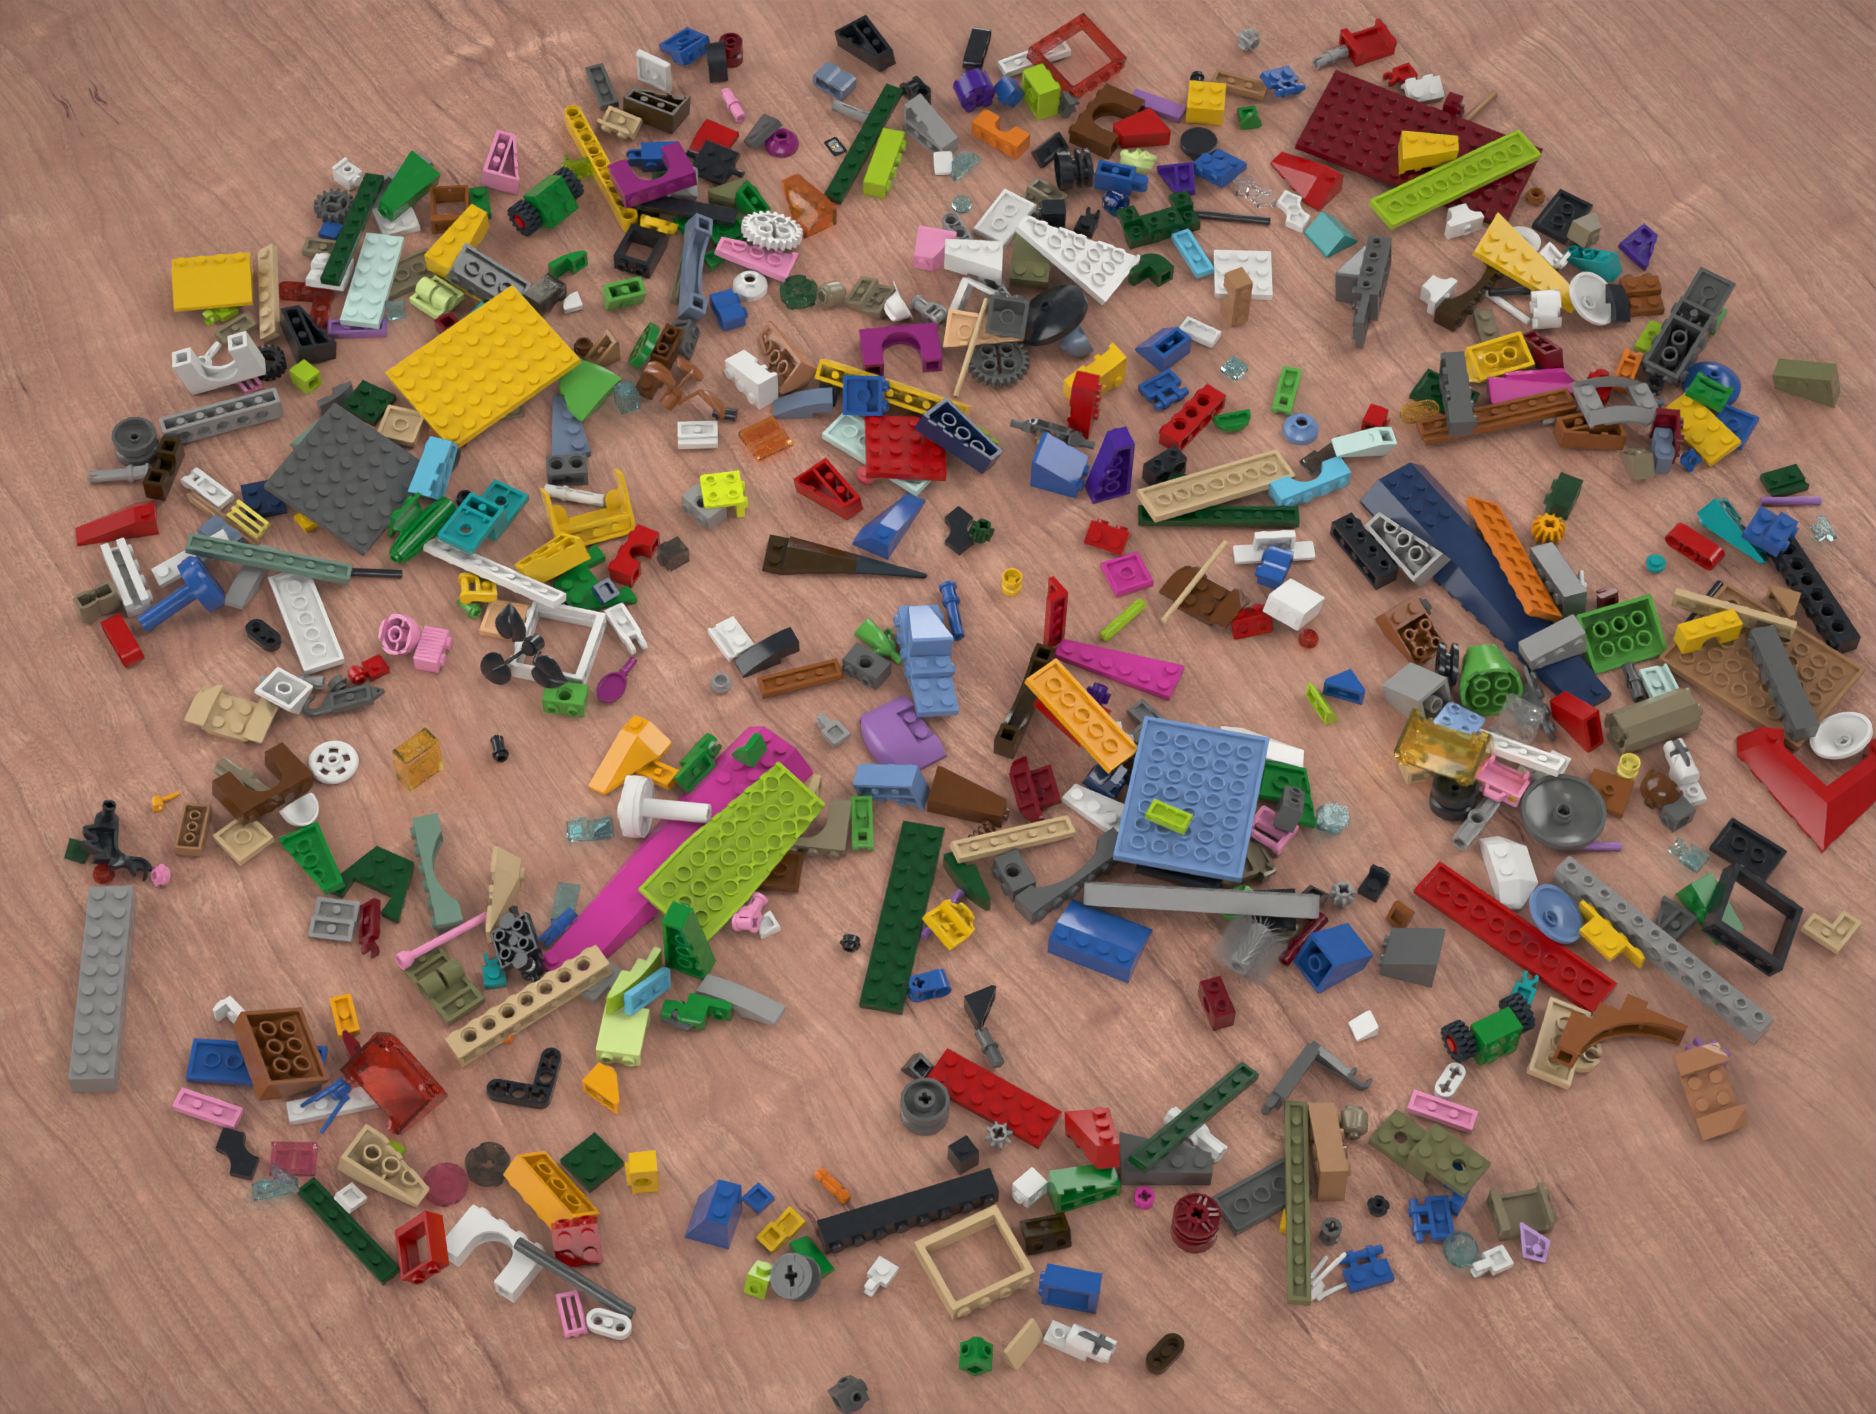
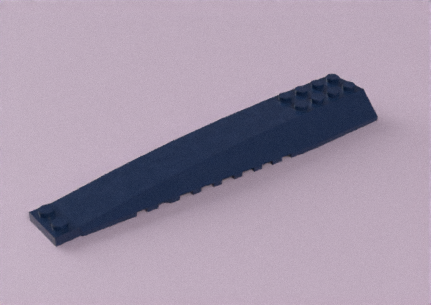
[1360,462,1612,707]

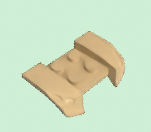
[184,685,279,744]

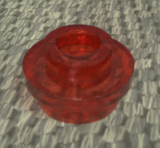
[1298,629,1319,649]
[93,864,115,884]

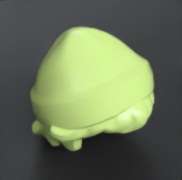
[1120,148,1157,175]

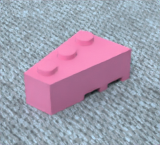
[481,130,520,195]

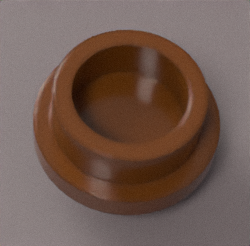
[574,337,593,356]

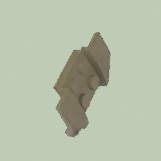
[1220,839,1278,889]

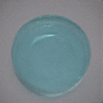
[952,195,971,214]

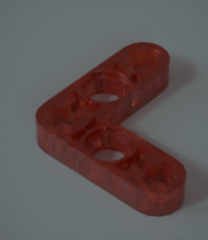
[278,281,334,330]

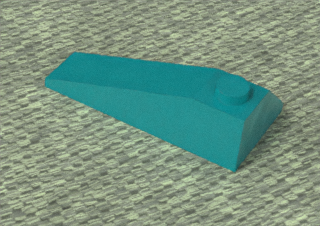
[1697,498,1769,564]

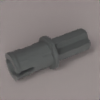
[975,1027,1004,1068]

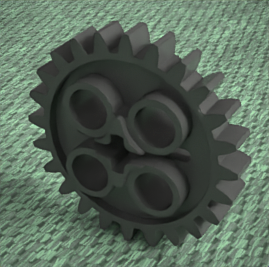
[968,342,1030,389]

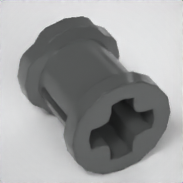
[1319,1217,1342,1246]

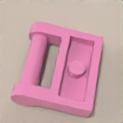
[1250,805,1299,856]

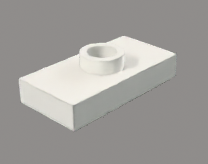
[1179,316,1222,349]

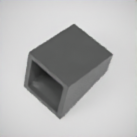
[1378,928,1446,988]

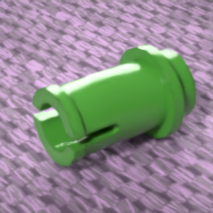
[457,597,482,619]

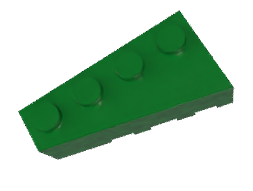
[662,901,716,981]

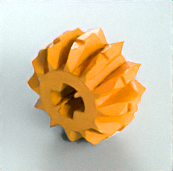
[1531,512,1566,545]

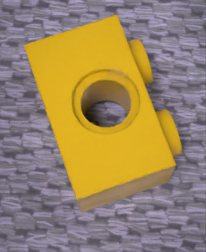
[625,1150,660,1194]

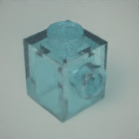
[613,380,640,415]

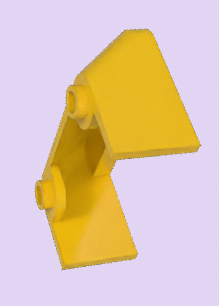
[540,468,635,546]

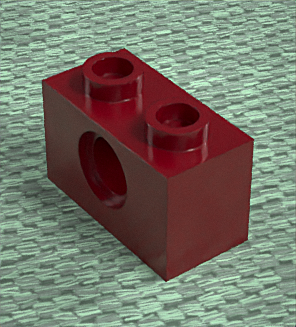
[1198,976,1236,1031]

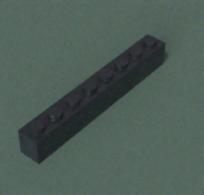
[817,1168,999,1254]

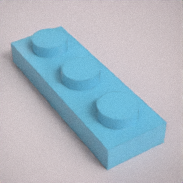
[1171,228,1214,279]
[623,967,671,1016]

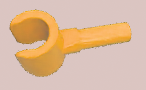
[151,791,180,812]

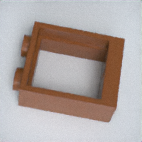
[430,185,470,234]

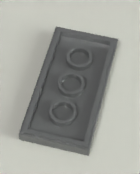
[1211,1157,1312,1236]

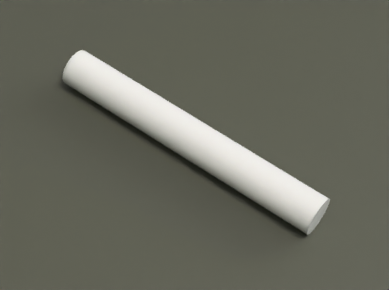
[1485,290,1531,325]

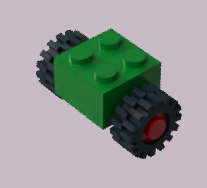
[507,167,584,236]
[1441,992,1536,1066]

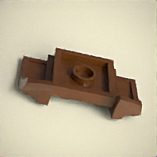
[1159,566,1251,629]

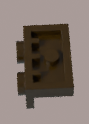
[1020,1213,1072,1255]

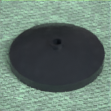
[1023,285,1088,346]

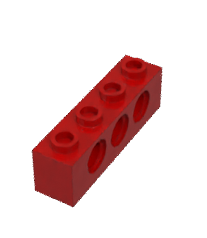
[1159,383,1226,451]

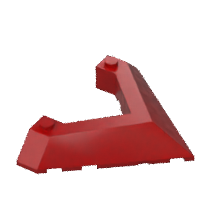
[1736,727,1876,853]

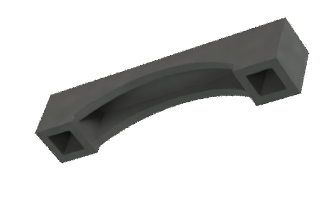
[1014,827,1123,925]

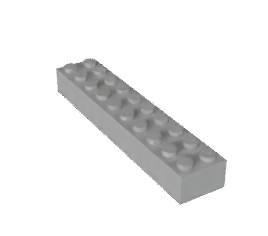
[68,885,137,1092]

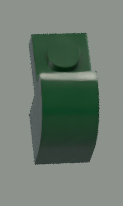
[1129,253,1174,287]

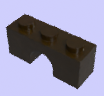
[142,436,185,501]

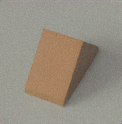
[585,329,621,368]
[1765,585,1801,620]

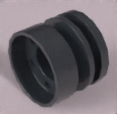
[1054,148,1094,190]

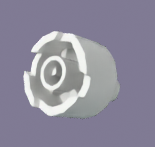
[1529,289,1562,329]

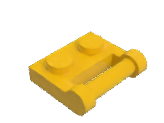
[458,573,497,605]

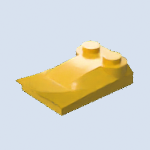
[1465,331,1535,383]

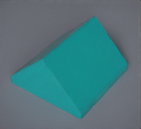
[1304,211,1358,258]

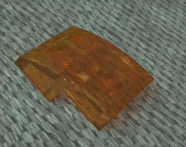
[738,415,794,462]

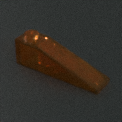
[781,173,837,239]

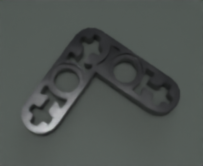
[487,1048,562,1109]

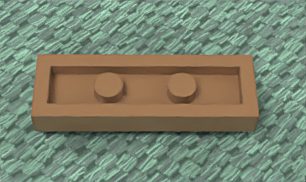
[1211,69,1268,101]

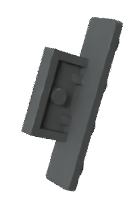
[1513,665,1557,741]

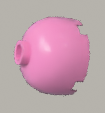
[378,614,421,655]

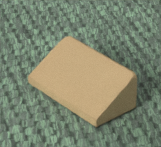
[1003,1318,1044,1370]

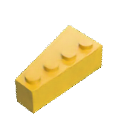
[424,204,490,282]

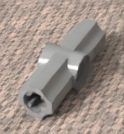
[1451,796,1501,850]

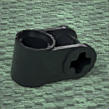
[899,76,931,105]

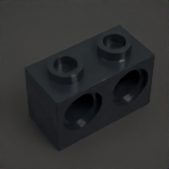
[1142,445,1187,486]

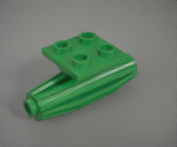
[387,492,457,564]

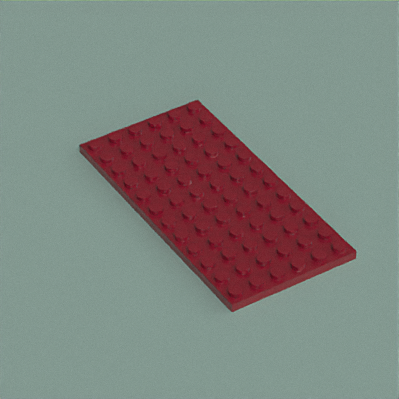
[1295,70,1543,224]

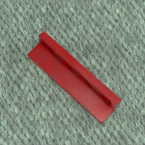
[1043,576,1068,647]

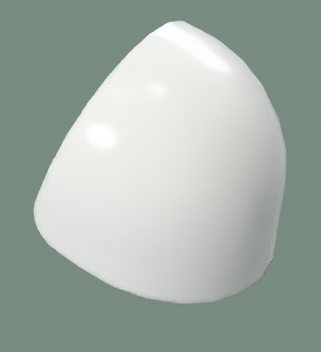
[279,793,319,827]

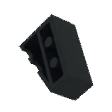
[834,15,896,72]
[280,305,337,364]

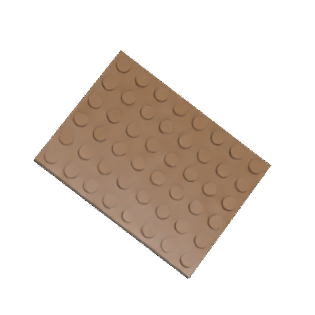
[1657,582,1865,751]

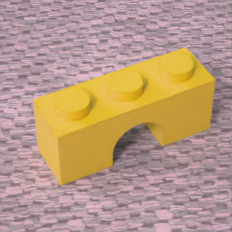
[1673,608,1743,655]

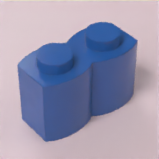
[709,288,748,331]
[1255,545,1294,590]

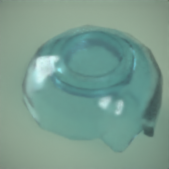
[1443,1231,1479,1269]

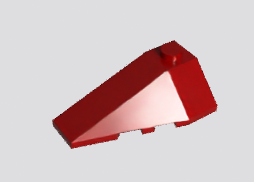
[1270,152,1344,212]

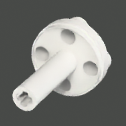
[617,775,711,838]

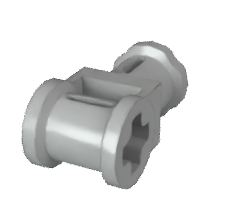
[910,294,948,327]

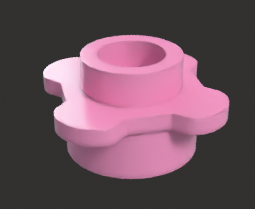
[151,864,170,887]

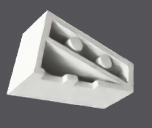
[944,239,1003,286]

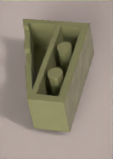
[1773,359,1841,408]

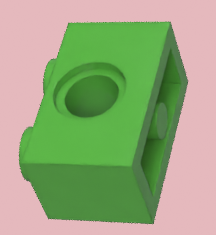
[601,276,647,311]
[542,682,590,717]

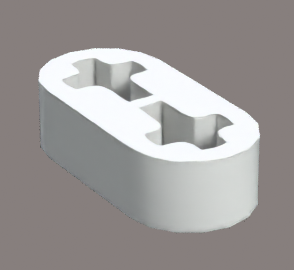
[1434,1063,1466,1101]

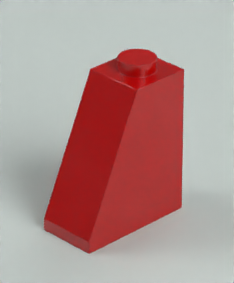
[1112,107,1171,148]
[1550,691,1604,753]

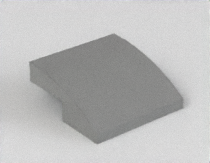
[308,896,361,942]

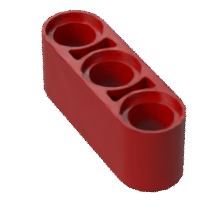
[1665,523,1725,571]
[100,613,145,668]

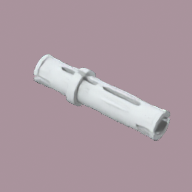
[544,483,606,507]

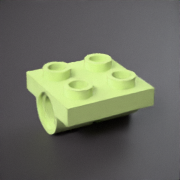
[409,275,465,319]

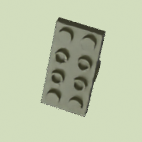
[398,939,485,1026]

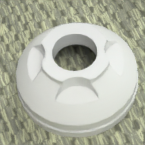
[733,271,768,302]

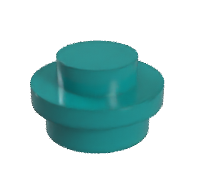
[1645,554,1666,574]

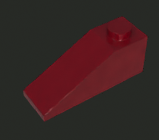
[1522,330,1564,370]

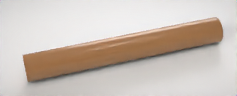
[1463,90,1498,121]

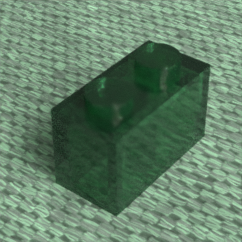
[1543,472,1584,521]

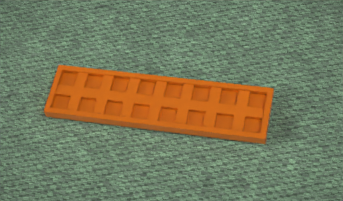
[1465,496,1562,622]

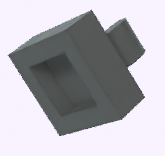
[1058,92,1080,118]

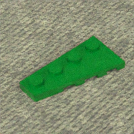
[278,821,346,895]

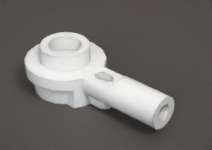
[198,341,222,366]

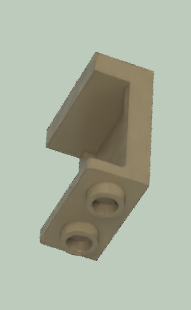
[1487,1182,1557,1241]

